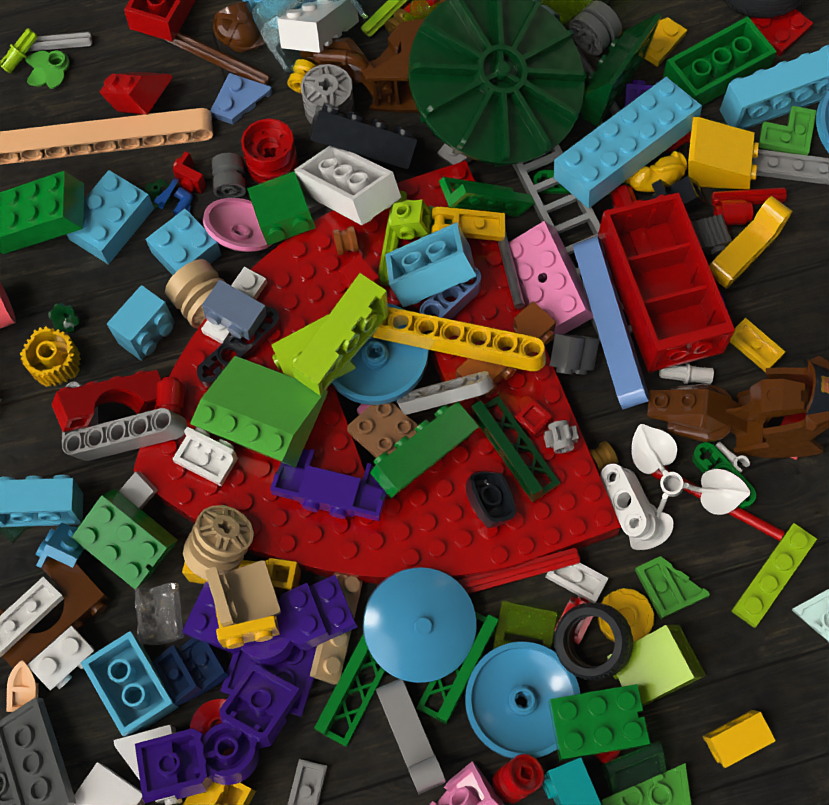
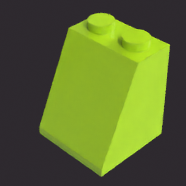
[607,625,706,707]

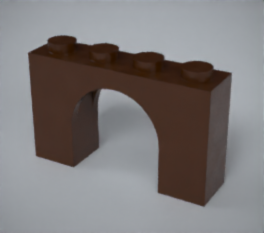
[0,558,111,674]

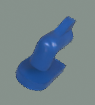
[154,177,193,215]

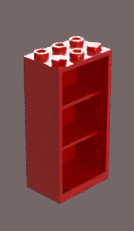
[598,192,735,373]

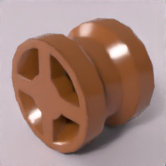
[333,226,359,256]

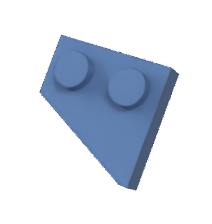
[210,73,273,124]

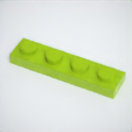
[731,523,817,628]

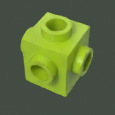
[389,200,432,240]

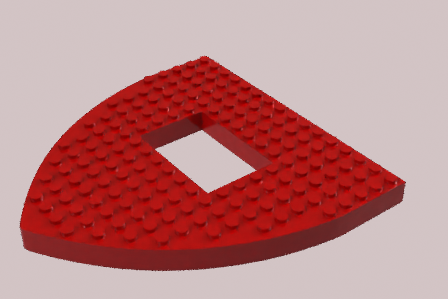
[134,161,621,584]

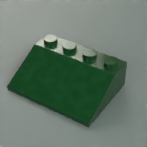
[579,13,662,127]

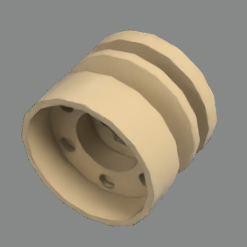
[165,259,226,329]
[183,505,254,579]

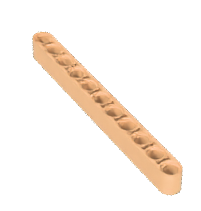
[0,108,213,165]

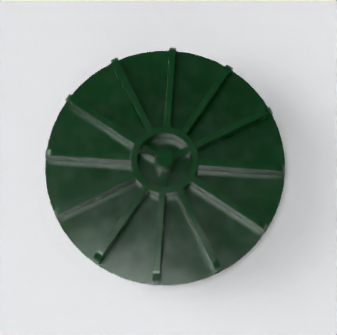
[407,0,587,167]

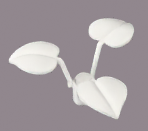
[629,424,750,550]

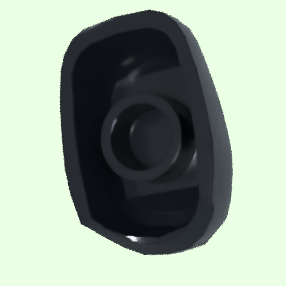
[465,470,516,528]

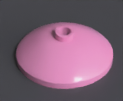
[203,198,272,252]

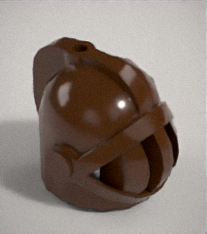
[213,1,269,53]

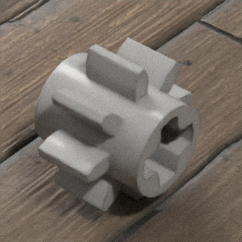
[544,420,579,454]

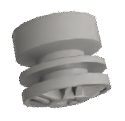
[301,64,355,124]

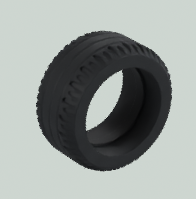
[554,603,633,680]

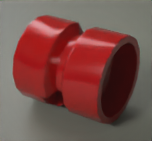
[493,754,544,804]

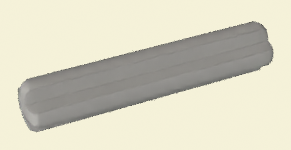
[27,32,93,52]

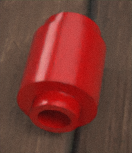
[713,199,753,226]
[156,377,184,416]

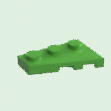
[601,763,691,805]

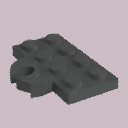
[0,697,76,805]

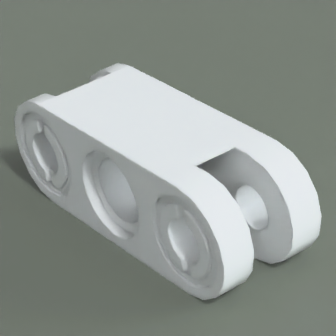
[600,464,660,541]

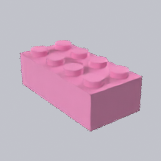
[509,221,594,341]

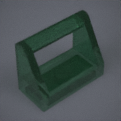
[600,741,667,795]

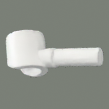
[715,442,750,473]

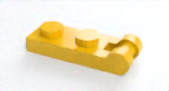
[432,207,505,241]

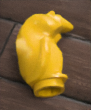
[624,151,687,192]

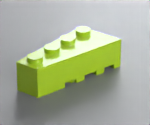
[292,273,388,396]

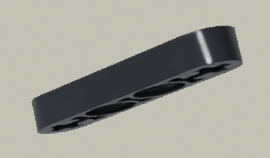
[197,307,280,387]

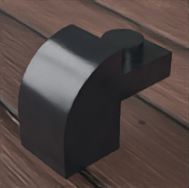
[652,176,707,214]

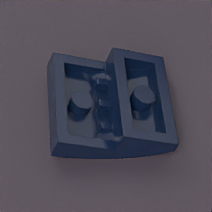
[152,638,230,706]

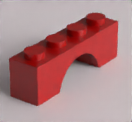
[52,370,162,432]

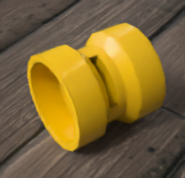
[287,59,316,93]

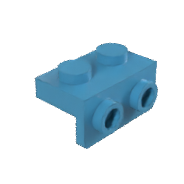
[36,522,85,568]

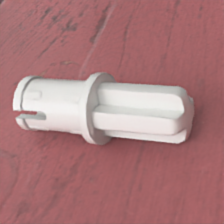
[659,363,714,384]

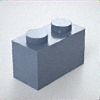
[202,279,267,341]

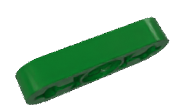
[692,443,756,510]

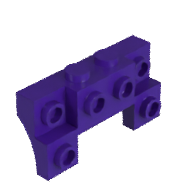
[270,449,388,521]

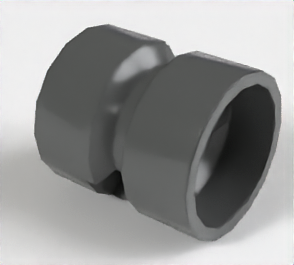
[212,153,246,199]

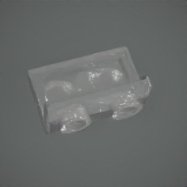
[135,582,184,645]

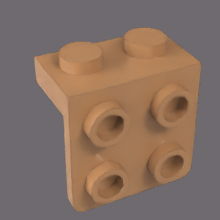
[347,402,418,458]

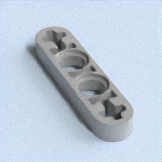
[397,371,494,415]

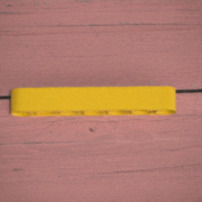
[371,307,546,371]

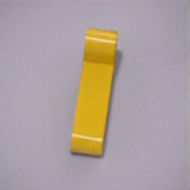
[709,196,793,289]

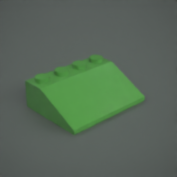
[190,356,328,468]

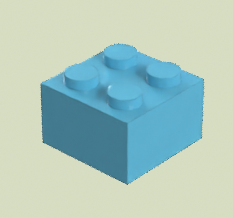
[146,209,222,275]
[107,285,175,361]

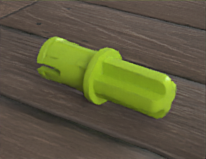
[0,28,38,74]

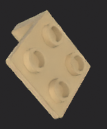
[205,560,281,627]

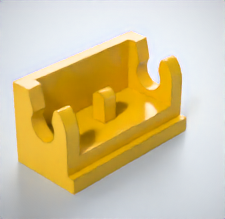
[702,710,776,768]

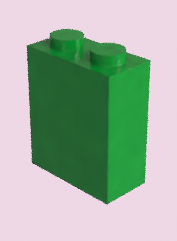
[247,171,316,246]

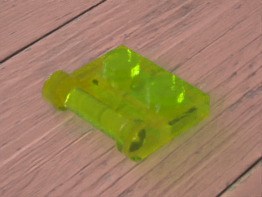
[493,601,557,650]

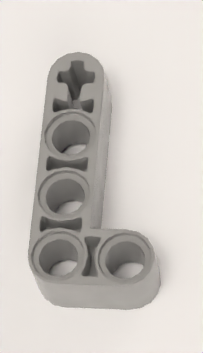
[376,679,445,794]

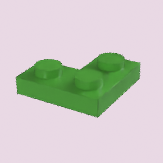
[758,106,816,156]

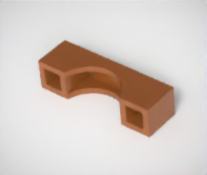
[456,301,556,401]

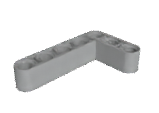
[62,382,187,461]

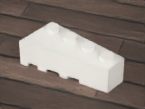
[277,0,359,53]

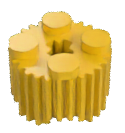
[20,326,81,387]

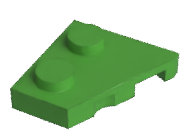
[635,556,710,619]

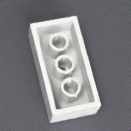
[294,146,401,225]

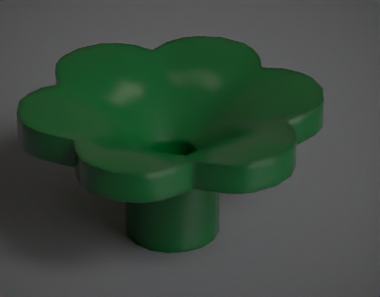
[145,179,174,208]
[48,303,80,333]

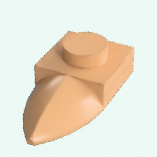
[6,660,38,712]

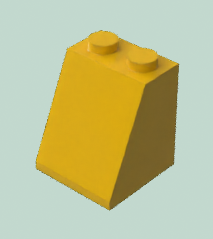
[688,117,759,189]

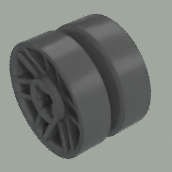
[569,0,622,56]

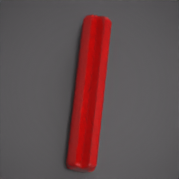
[711,187,787,206]

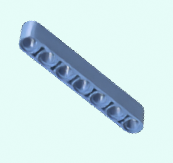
[573,235,650,410]

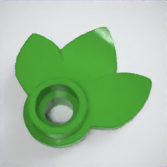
[25,50,70,89]

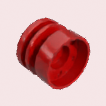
[241,118,299,184]

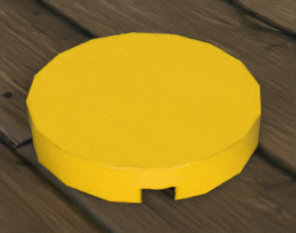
[598,588,654,642]

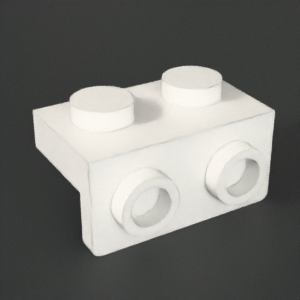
[172,427,238,487]
[27,625,94,690]

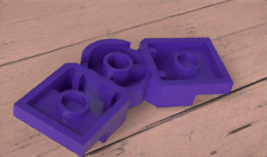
[182,575,357,665]
[135,663,301,803]

